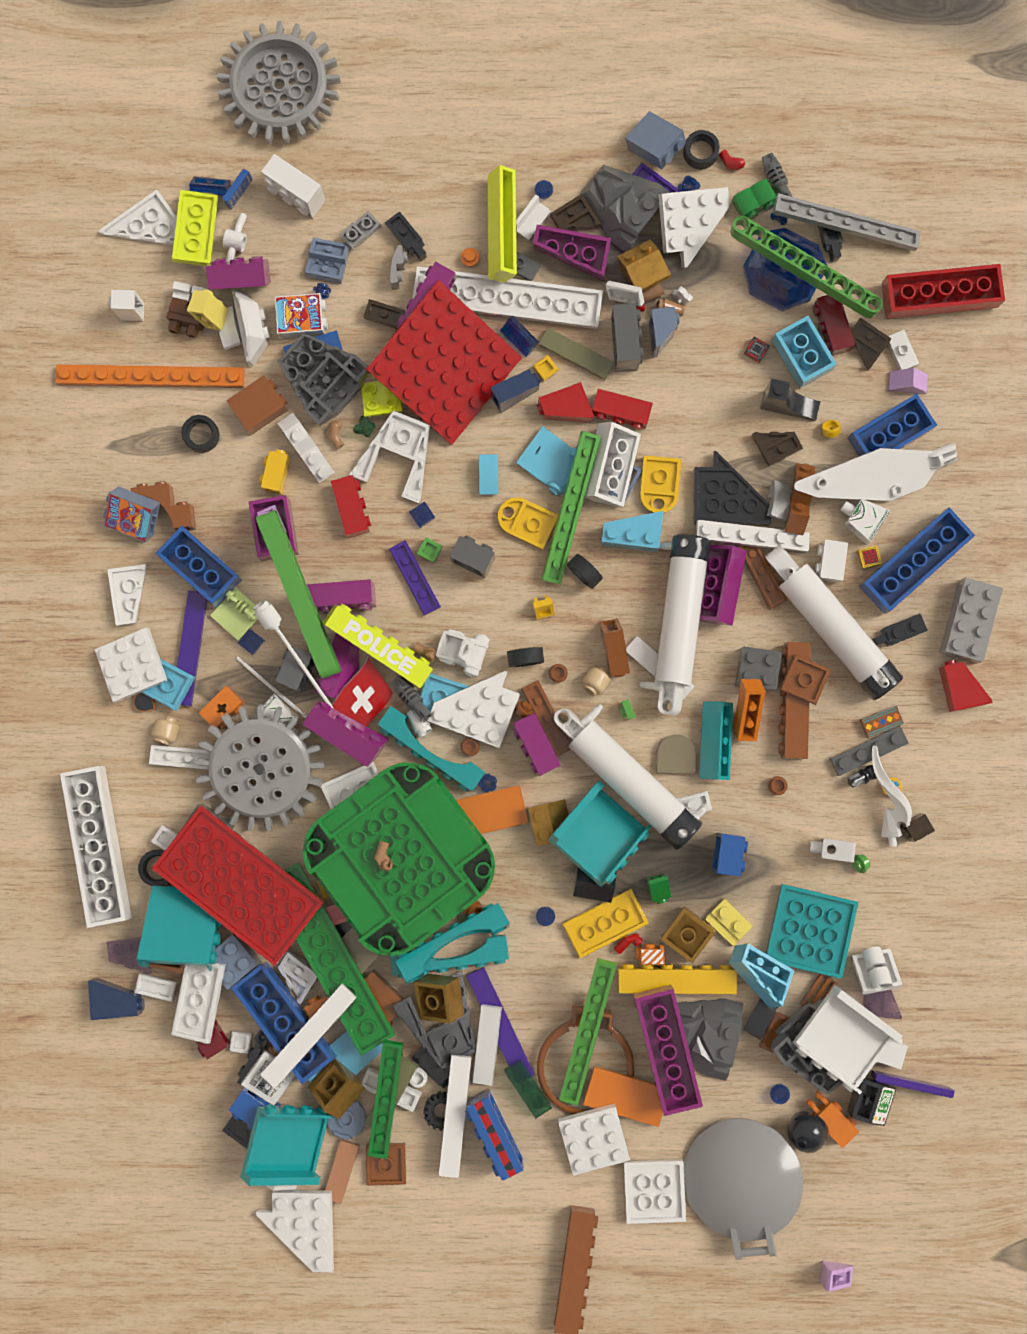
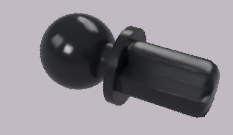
[848,765,877,788]

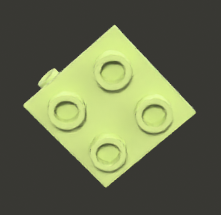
[210,588,258,641]

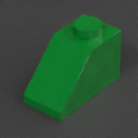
[645,873,671,904]

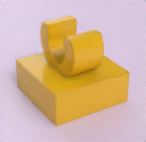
[533,595,555,620]

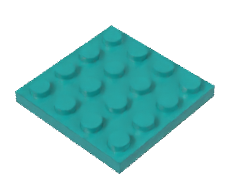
[766,883,859,979]

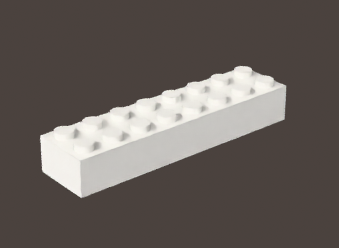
[60,766,132,928]

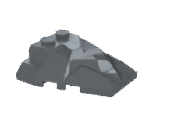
[580,165,670,253]
[278,333,369,426]
[677,998,744,1081]
[771,998,843,1095]

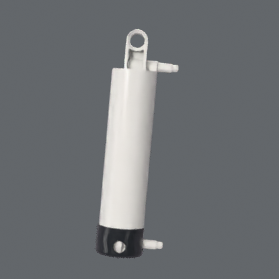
[640,534,711,716]
[765,545,903,701]
[554,704,709,850]

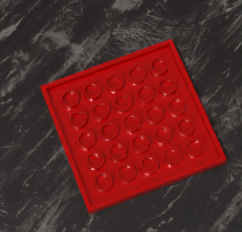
[365,280,522,445]

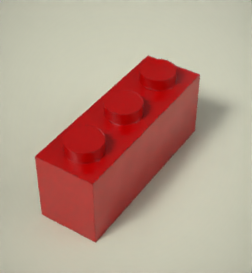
[592,388,653,430]
[331,475,372,538]

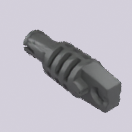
[762,153,793,197]
[391,676,432,722]

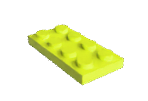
[172,190,218,266]

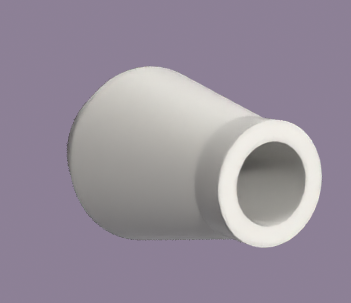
[406,710,432,738]

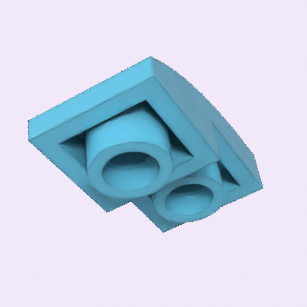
[478,454,498,494]

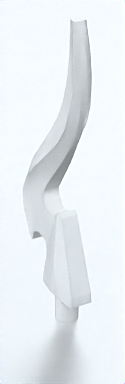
[872,746,912,847]

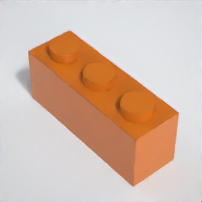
[733,679,766,741]

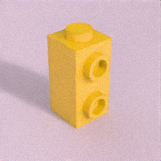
[259,449,291,495]

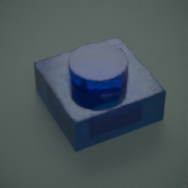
[409,501,435,528]

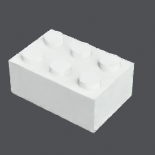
[261,154,326,218]

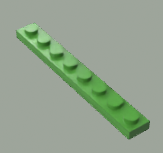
[541,431,601,585]
[559,958,617,1106]

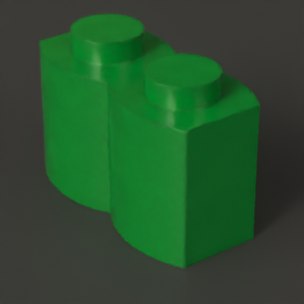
[732,179,776,220]

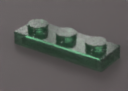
[504,1059,552,1119]

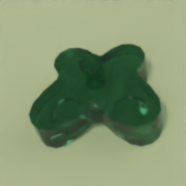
[353,416,376,438]

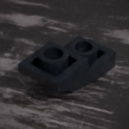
[743,998,778,1040]

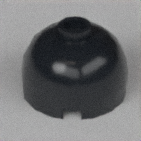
[787,1111,829,1153]

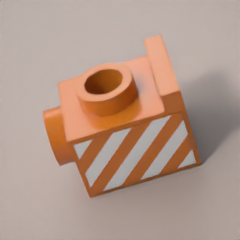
[636,943,664,965]

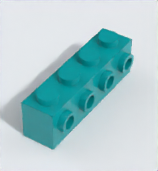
[699,701,733,780]

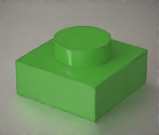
[417,537,443,563]
[619,699,636,721]

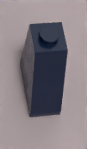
[490,369,540,413]
[88,978,145,1020]

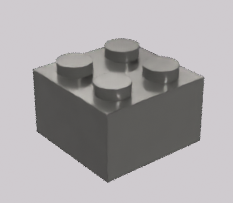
[449,535,495,578]
[275,646,315,693]
[735,646,782,692]

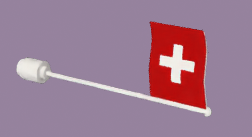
[253,600,393,727]

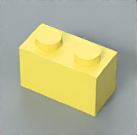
[187,289,229,331]

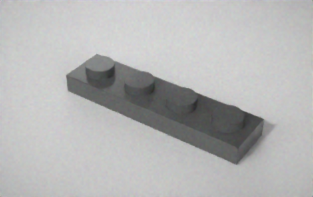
[830,726,909,776]

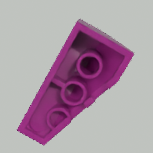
[315,633,360,699]

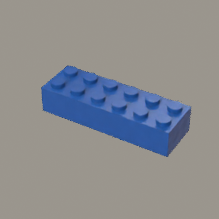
[859,507,975,614]
[231,962,337,1084]

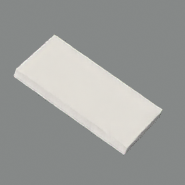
[171,962,226,1044]

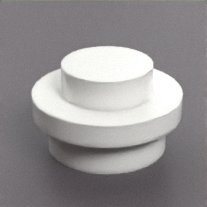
[409,1067,427,1088]

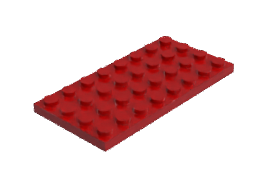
[151,805,325,966]

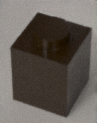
[900,813,935,842]

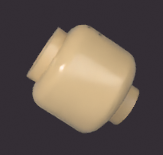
[582,667,611,696]
[151,716,180,746]

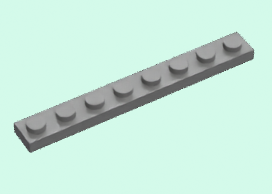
[773,193,921,251]

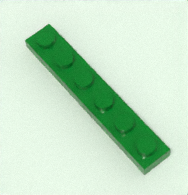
[368,1040,404,1159]

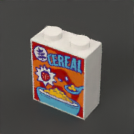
[275,293,328,339]

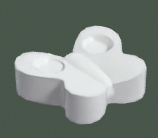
[671,286,693,305]

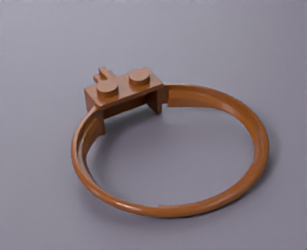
[537,1005,634,1114]

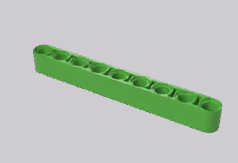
[730,216,882,318]
[256,510,341,679]

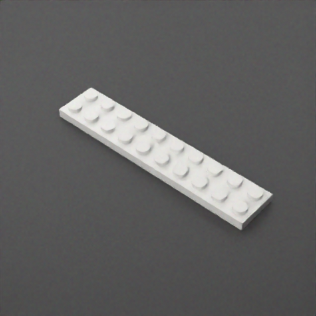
[412,266,603,329]

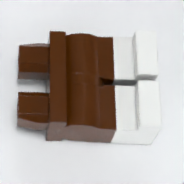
[166,281,210,339]

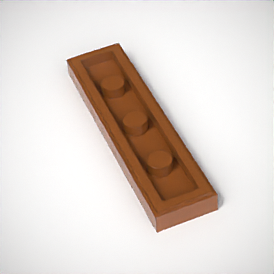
[736,545,787,610]
[521,680,571,756]

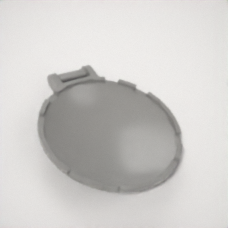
[684,1118,803,1260]

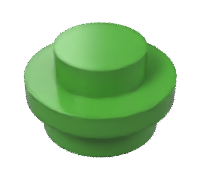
[852,854,870,874]

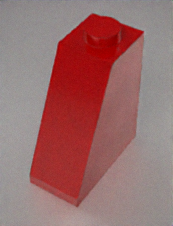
[536,382,594,423]
[939,660,993,712]

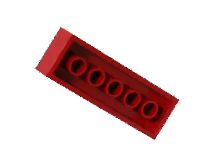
[882,264,1005,319]

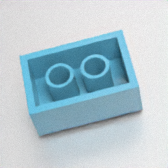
[771,316,837,389]

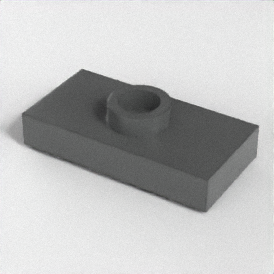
[516,251,541,281]

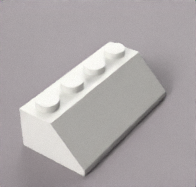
[584,422,641,507]

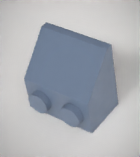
[648,307,680,358]

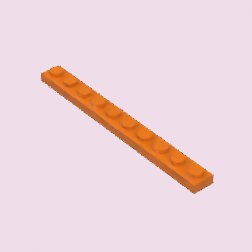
[55,364,245,388]

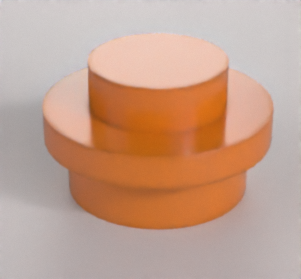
[461,248,480,267]

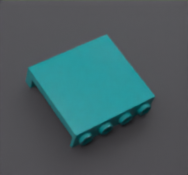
[548,780,652,887]
[137,886,223,971]
[240,1104,336,1186]

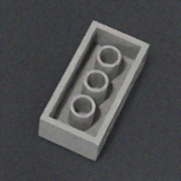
[939,577,1003,664]

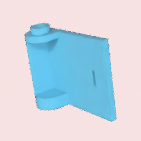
[516,426,576,496]

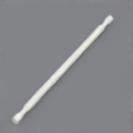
[236,657,307,718]

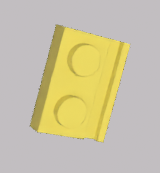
[704,898,753,947]

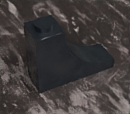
[760,379,821,421]

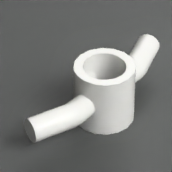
[223,213,247,262]

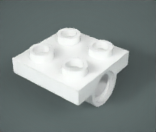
[851,947,903,995]

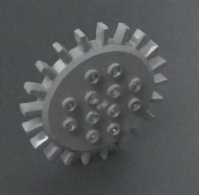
[217,21,341,144]
[195,704,325,831]

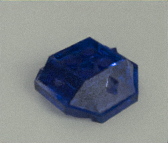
[743,228,828,312]

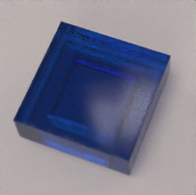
[238,628,265,655]

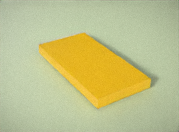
[562,888,649,959]

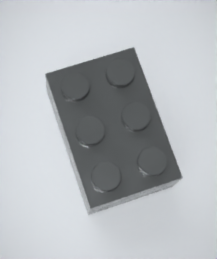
[611,303,644,372]

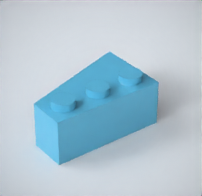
[601,511,663,552]
[729,943,794,1008]

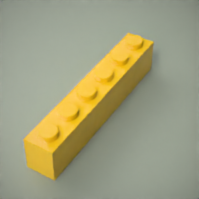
[618,963,737,994]

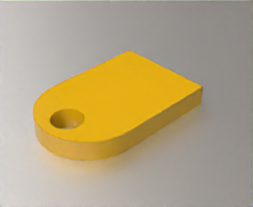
[640,455,682,514]
[498,497,558,550]

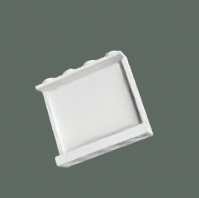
[792,985,902,1094]

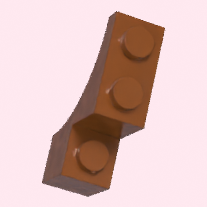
[785,463,815,535]
[131,481,196,531]

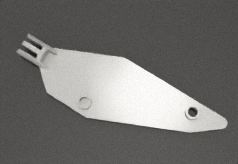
[794,443,958,501]

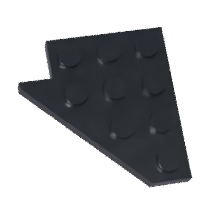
[694,451,771,526]

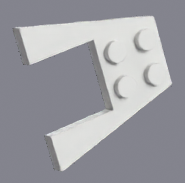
[349,411,430,503]

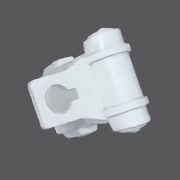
[436,629,490,677]

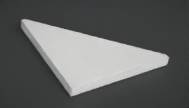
[98,190,177,246]

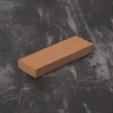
[325,1139,359,1204]

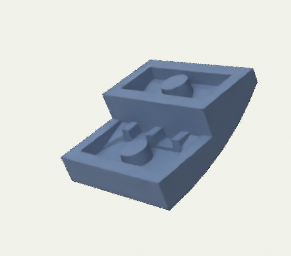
[305,237,350,284]

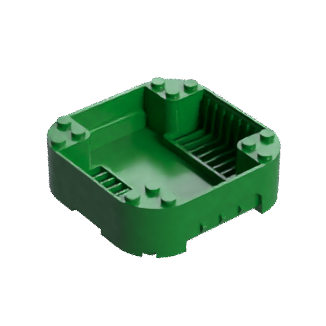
[303,762,495,956]

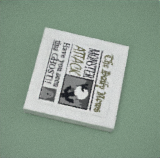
[241,1050,295,1105]

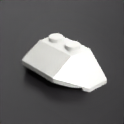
[232,289,270,367]

